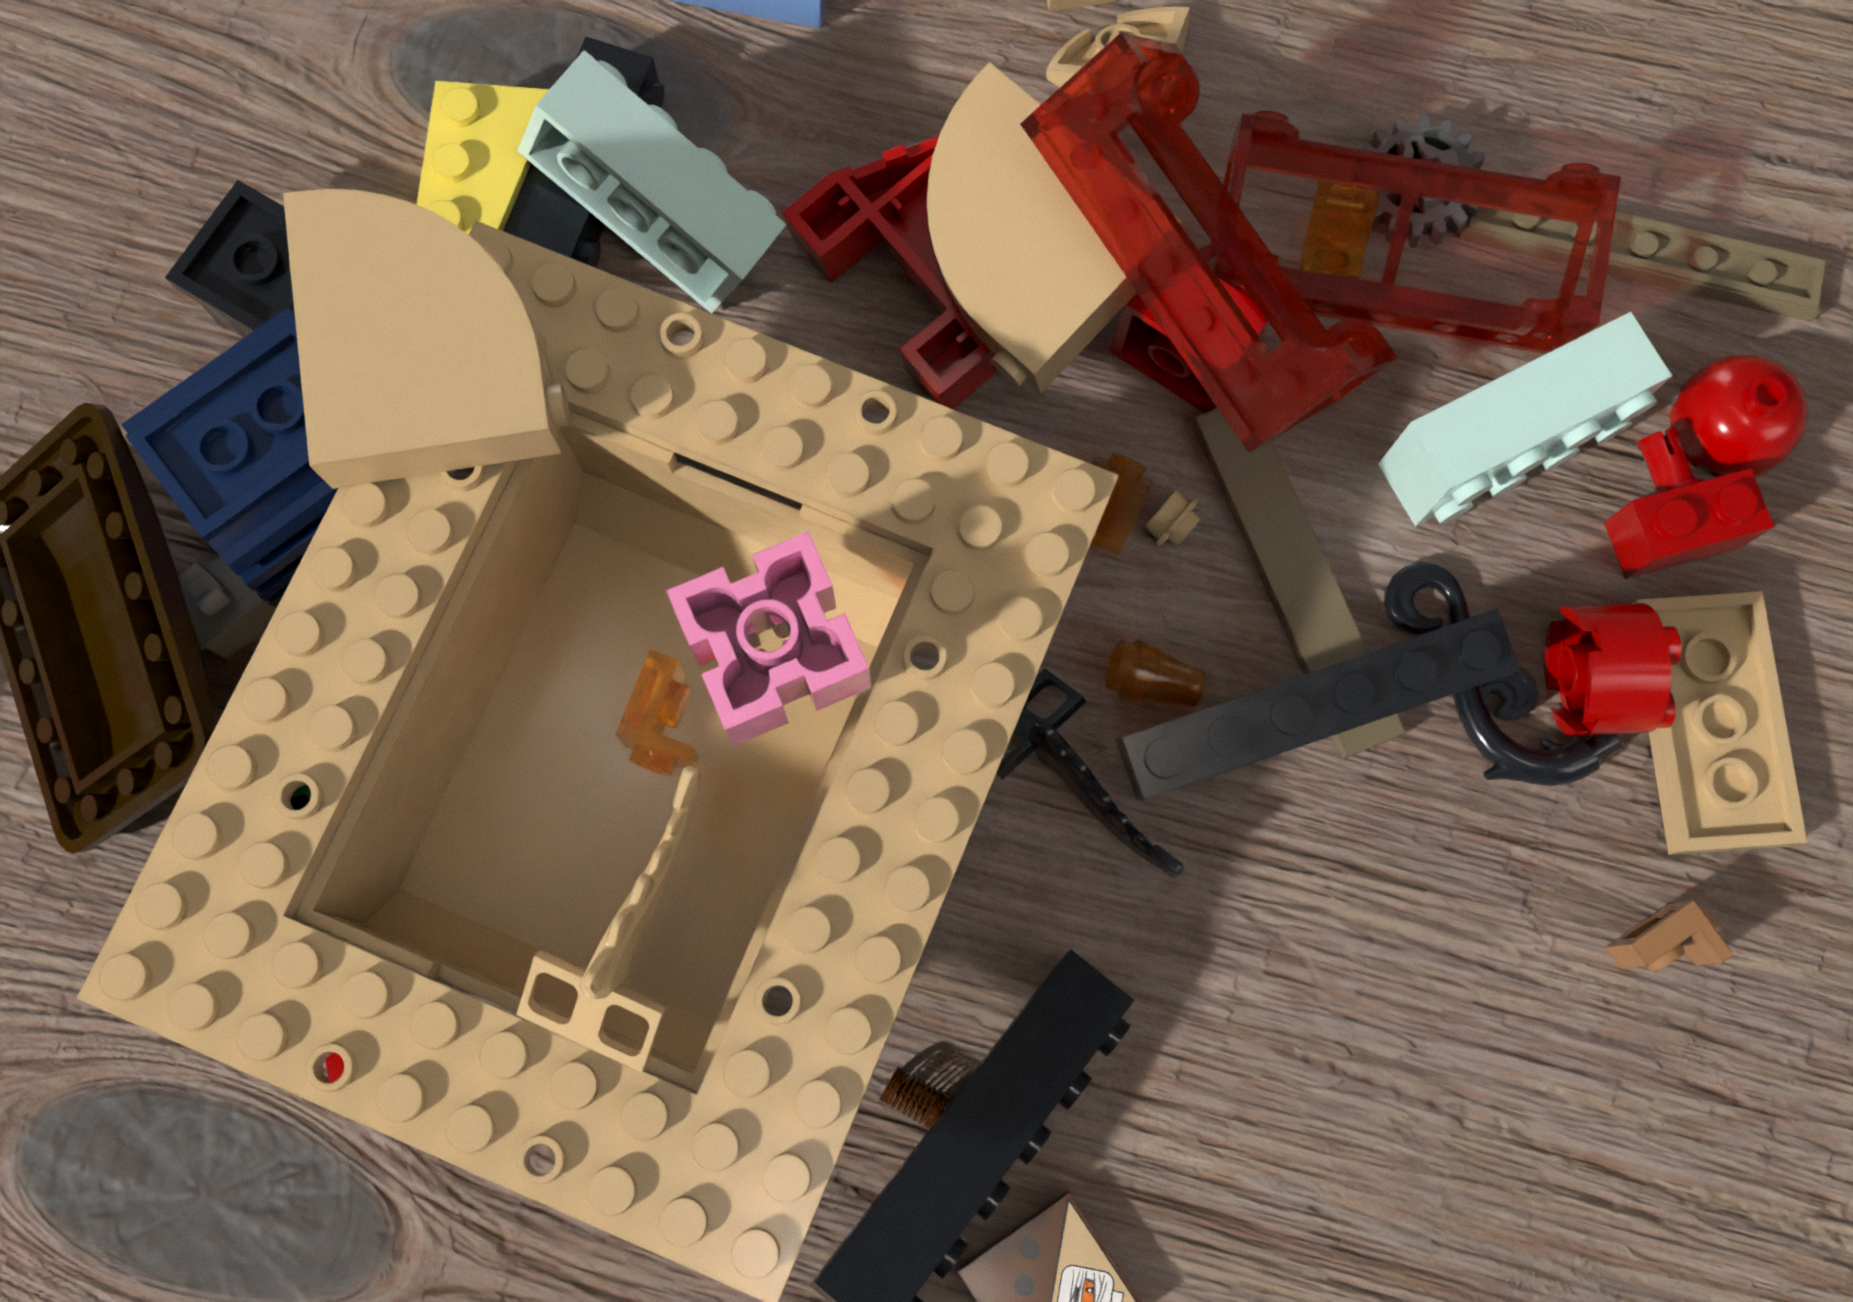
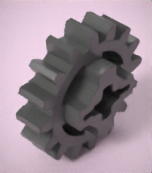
[1351,114,1488,248]

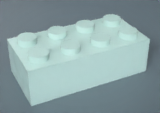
[517,50,787,314]
[1378,312,1672,527]

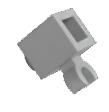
[178,556,277,660]

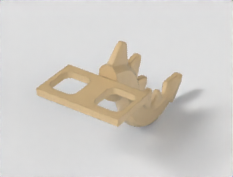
[516,765,702,1073]

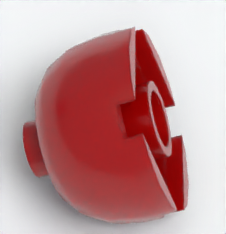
[1669,354,1808,478]

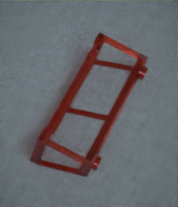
[1020,32,1398,452]
[1206,111,1621,354]

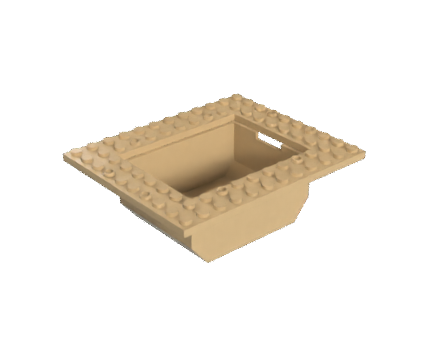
[76,221,1119,1302]

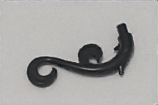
[1384,562,1621,786]

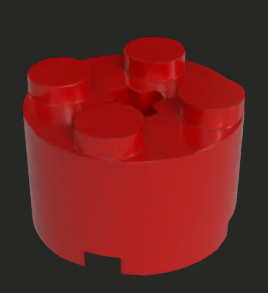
[1544,603,1681,736]

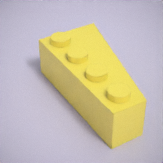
[416,81,549,235]

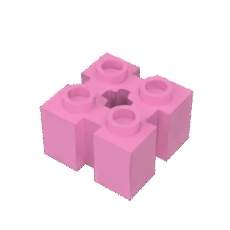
[666,531,871,746]

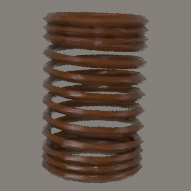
[879,1066,949,1129]

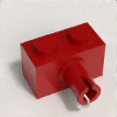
[1604,428,1774,580]

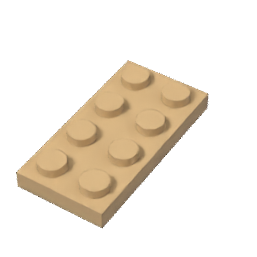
[1632,591,1808,855]

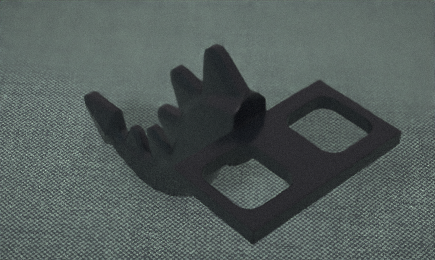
[996,668,1184,878]

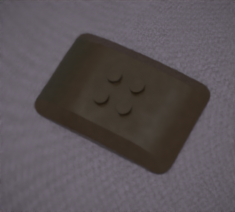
[0,403,215,853]

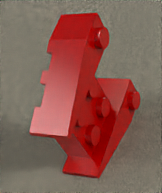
[782,135,997,409]

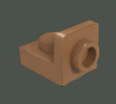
[1605,900,1733,972]

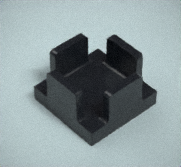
[165,180,295,338]

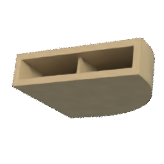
[927,62,1182,394]
[283,189,570,489]

